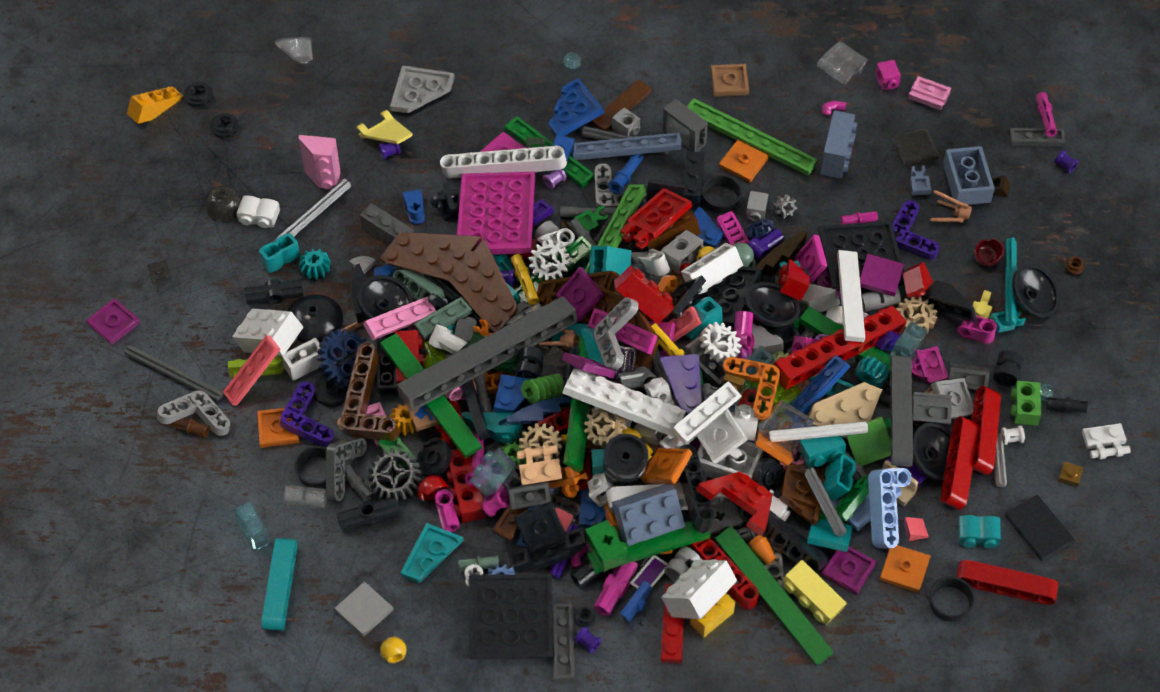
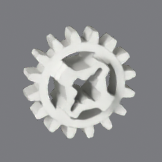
[529,240,571,280]
[699,322,742,363]

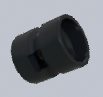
[515,346,545,379]
[993,350,1023,387]

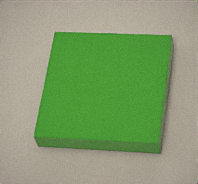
[846,416,891,466]

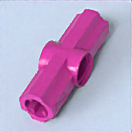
[594,561,638,616]

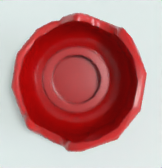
[417,475,449,501]

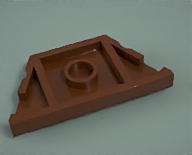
[780,464,826,526]

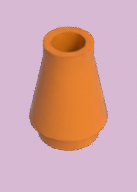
[748,535,777,565]

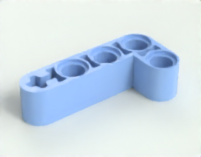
[868,468,911,549]

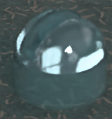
[1041,383,1054,401]

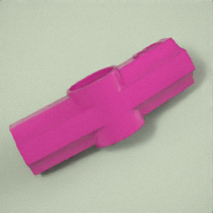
[734,311,755,371]

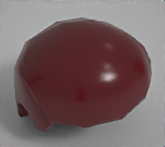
[973,238,1004,267]

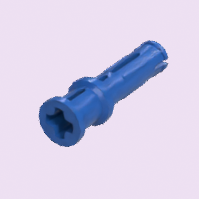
[608,154,643,194]

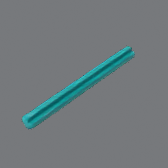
[1005,237,1017,326]

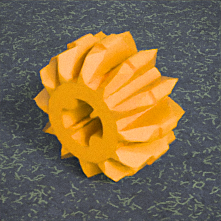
[389,403,416,436]

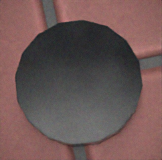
[314,374,348,407]
[417,438,452,476]
[752,457,784,493]

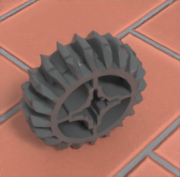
[367,448,422,502]

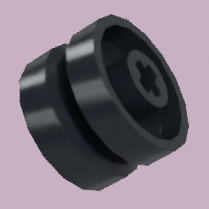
[603,434,648,484]

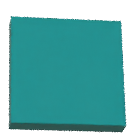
[807,519,853,552]

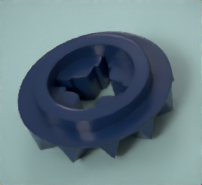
[745,219,774,238]

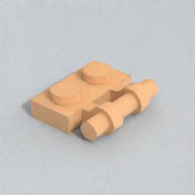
[517,444,562,485]

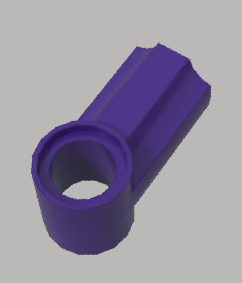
[747,228,784,262]

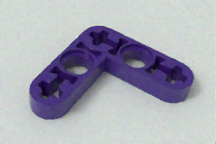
[892,200,939,259]
[280,381,334,447]

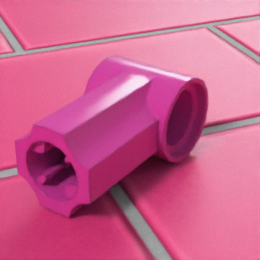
[435,490,460,532]

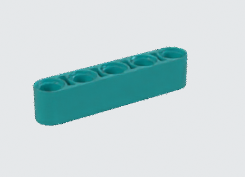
[262,538,297,631]

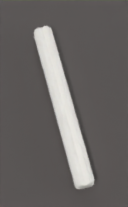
[769,422,868,442]

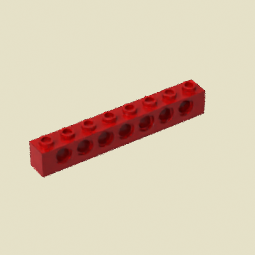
[771,305,907,390]
[435,397,486,523]

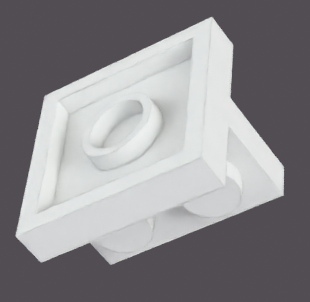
[697,409,748,463]

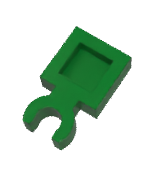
[574,206,609,232]

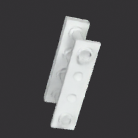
[659,381,742,449]

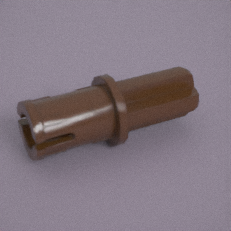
[171,418,210,438]

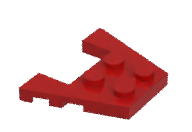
[696,471,773,536]

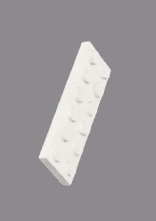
[563,367,686,438]

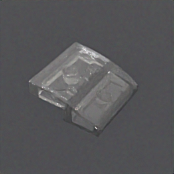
[817,41,868,85]

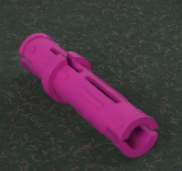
[1036,92,1057,137]

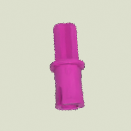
[840,211,878,225]

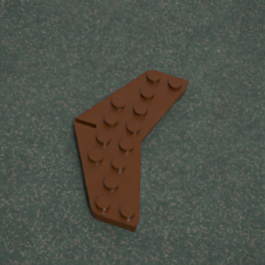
[380,232,518,333]
[532,271,659,369]

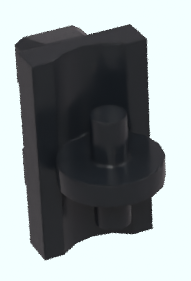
[431,183,460,220]

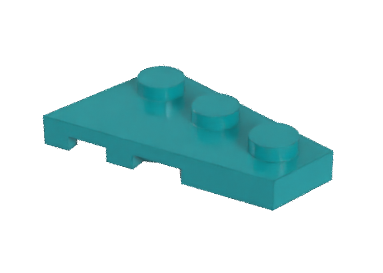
[400,523,464,584]

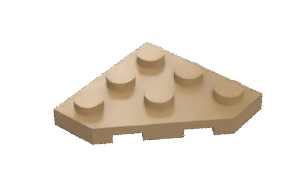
[806,382,882,439]

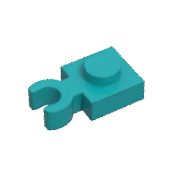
[989,310,1026,333]

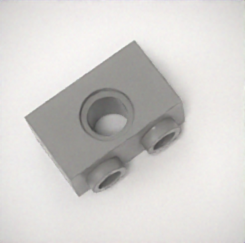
[661,230,703,274]

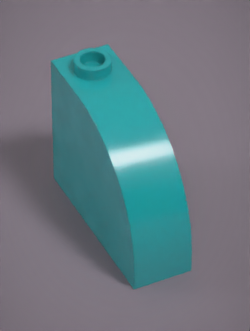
[589,246,632,276]

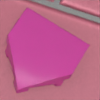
[911,346,949,385]

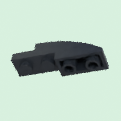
[377,332,397,390]

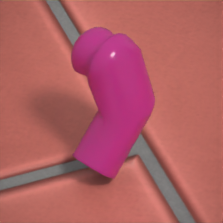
[821,101,846,115]
[570,541,589,570]

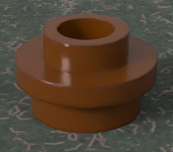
[1065,256,1084,274]

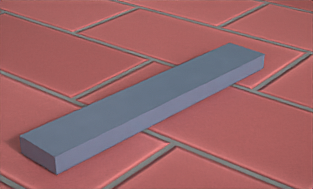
[573,133,681,160]

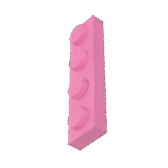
[363,296,436,341]

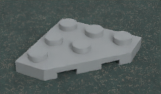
[390,66,454,113]

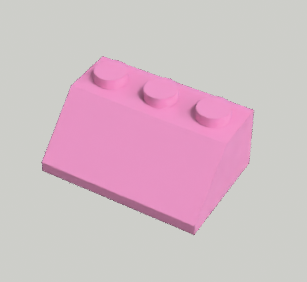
[299,135,341,189]

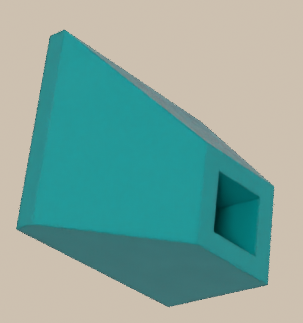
[670,296,723,341]

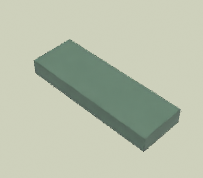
[414,297,473,340]

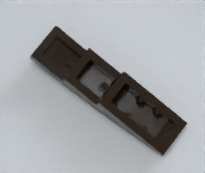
[755,231,807,278]

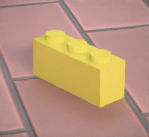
[781,560,847,626]

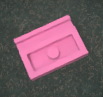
[908,76,951,110]

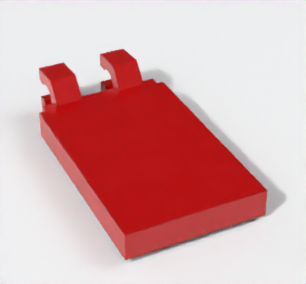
[620,188,692,250]

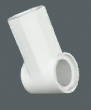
[428,325,468,354]

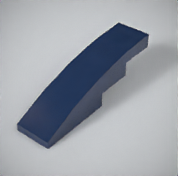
[499,396,572,426]

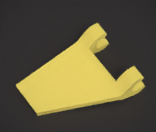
[356,110,413,144]

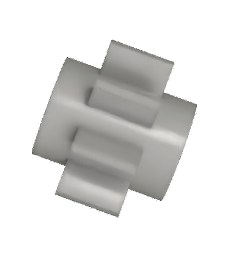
[773,194,797,218]

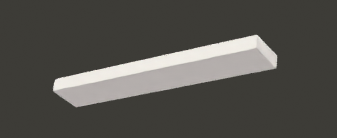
[837,250,865,342]

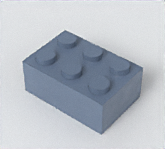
[821,110,858,179]
[943,146,995,206]
[612,484,685,546]

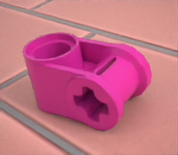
[957,315,997,344]
[482,481,509,517]

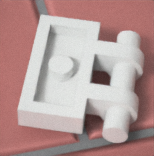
[1082,423,1131,459]

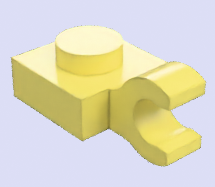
[973,290,992,319]

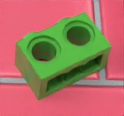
[1011,381,1041,426]

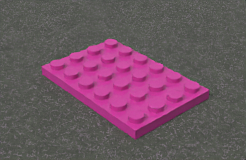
[457,171,535,254]

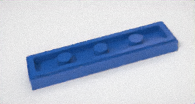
[783,355,850,424]

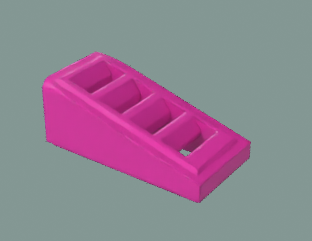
[716,211,749,245]

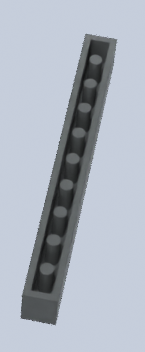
[397,296,577,412]

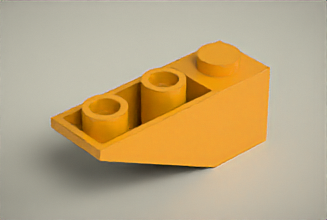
[127,86,184,124]

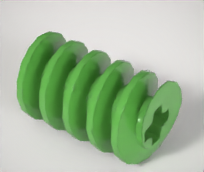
[521,374,564,404]

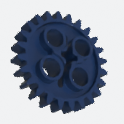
[317,329,372,389]

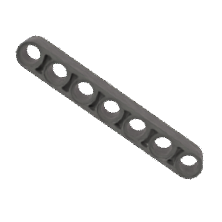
[890,355,913,467]

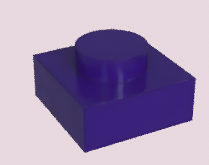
[876,331,901,351]

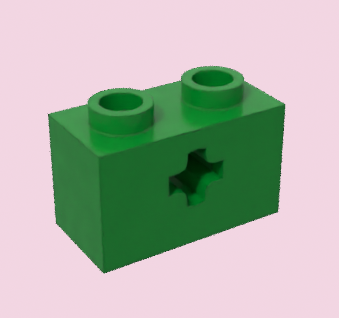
[585,520,628,572]

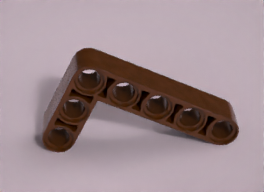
[341,342,400,441]

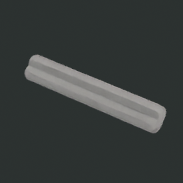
[994,433,1007,487]

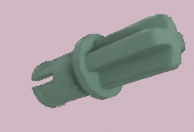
[458,556,499,572]

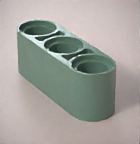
[393,269,445,300]

